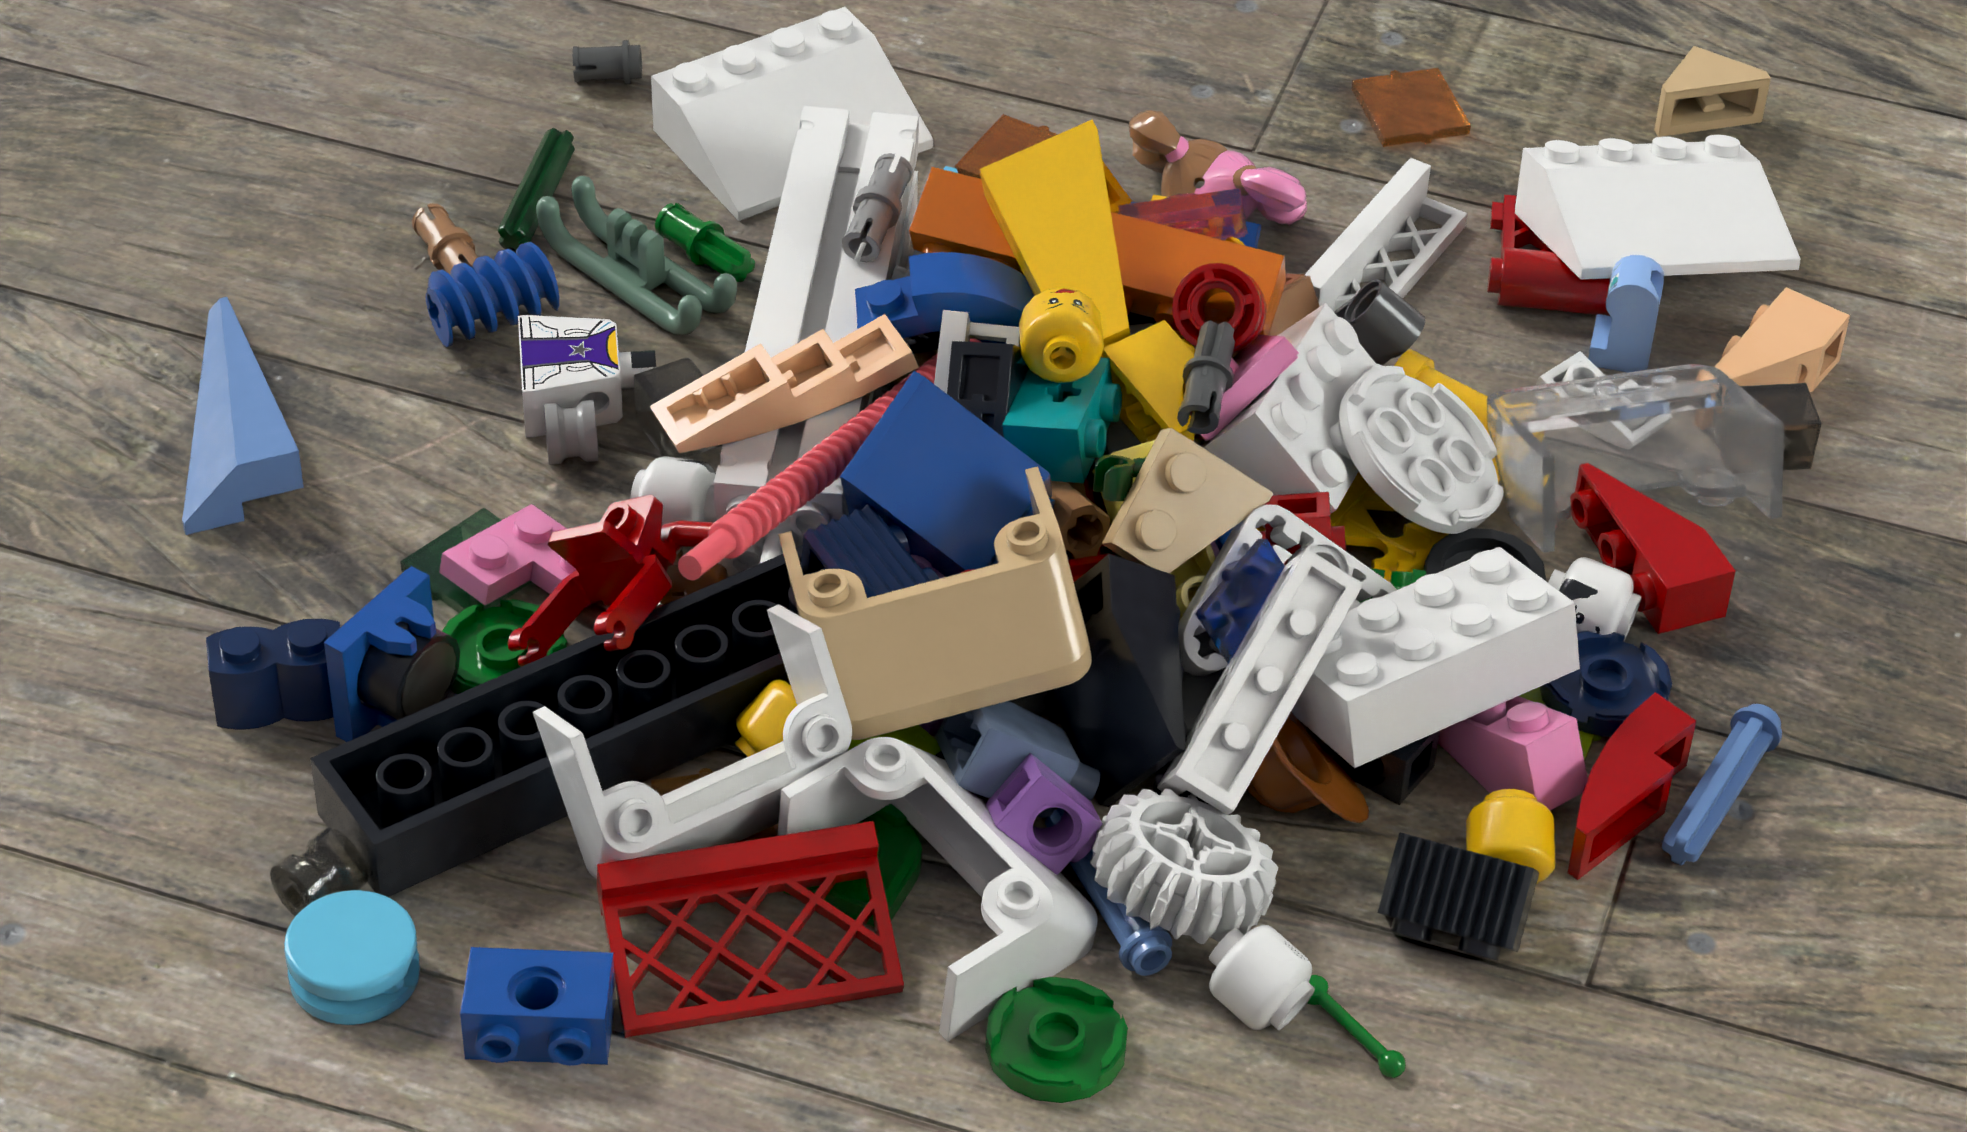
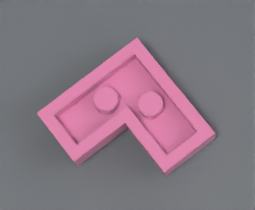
[439,504,595,608]

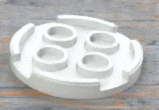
[1339,366,1504,534]

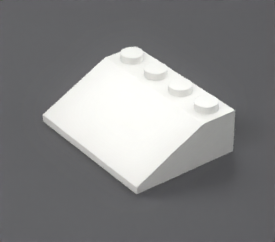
[651,7,933,221]
[1515,135,1801,280]

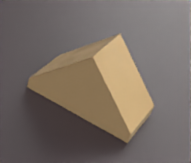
[1654,46,1771,137]

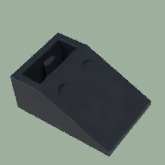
[1047,554,1187,807]

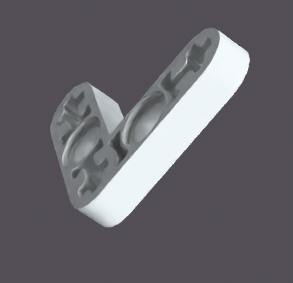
[1178,504,1397,676]

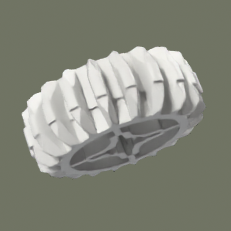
[1090,789,1279,944]

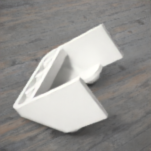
[533,604,852,880]
[777,737,1097,1042]

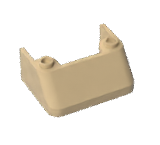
[778,466,1092,740]

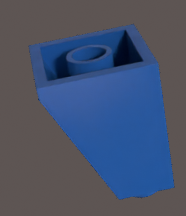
[840,371,1055,577]

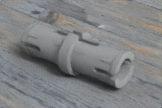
[842,153,913,262]

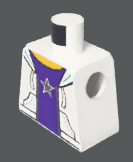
[518,315,657,438]

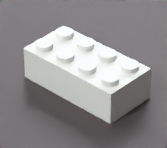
[1201,303,1382,528]
[1291,547,1580,768]

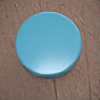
[284,890,420,1025]

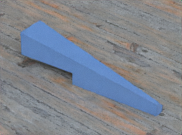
[182,297,304,535]

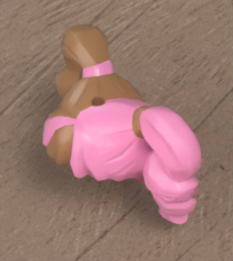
[1128,110,1307,225]

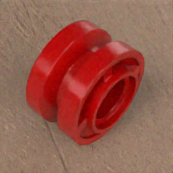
[1172,263,1267,353]

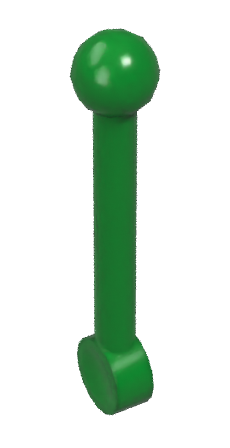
[1307,975,1406,1078]

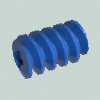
[426,242,559,347]

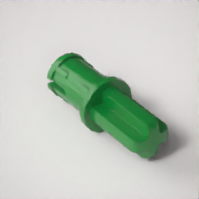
[655,203,755,282]

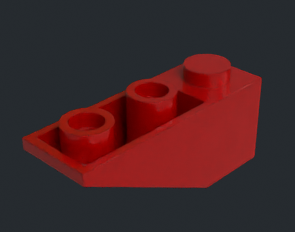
[1570,463,1736,634]

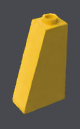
[979,119,1130,348]

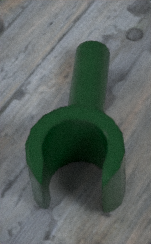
[1093,455,1146,502]

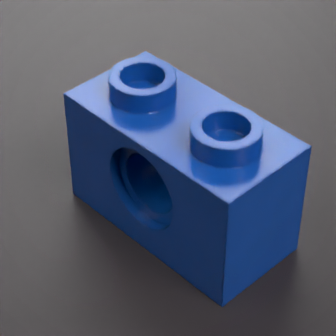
[460,947,616,1066]

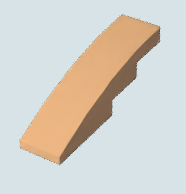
[650,314,919,453]

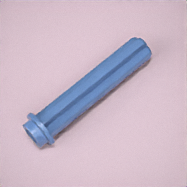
[1662,704,1782,865]
[1045,808,1172,976]

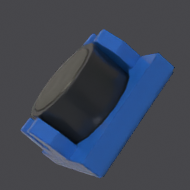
[324,566,460,742]

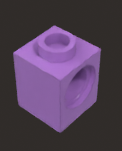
[985,753,1103,875]

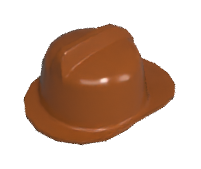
[1247,711,1369,824]

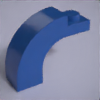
[855,252,1034,348]

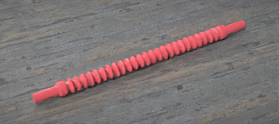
[678,339,982,580]

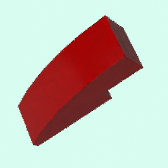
[1567,692,1697,880]

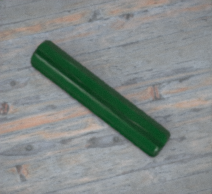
[497,128,575,250]

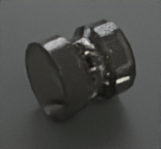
[270,828,369,916]

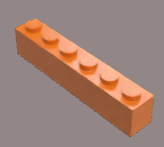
[909,167,1286,335]

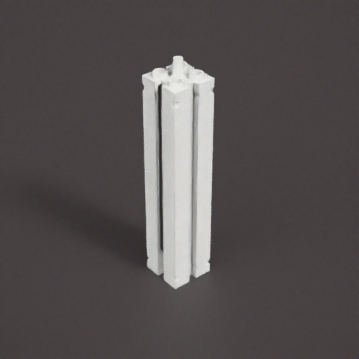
[714,106,919,577]

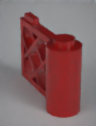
[1487,194,1611,316]

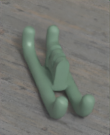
[536,175,737,335]

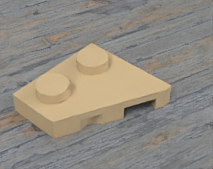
[1102,428,1273,573]

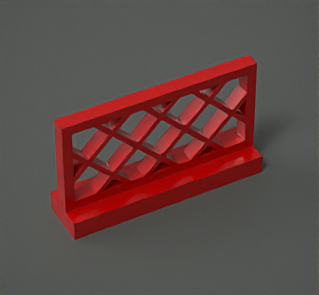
[597,821,904,1038]

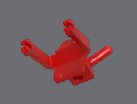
[508,495,713,667]

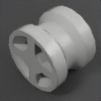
[544,400,598,465]

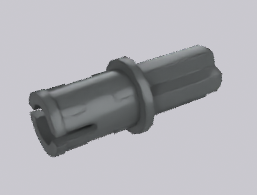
[1177,320,1235,434]

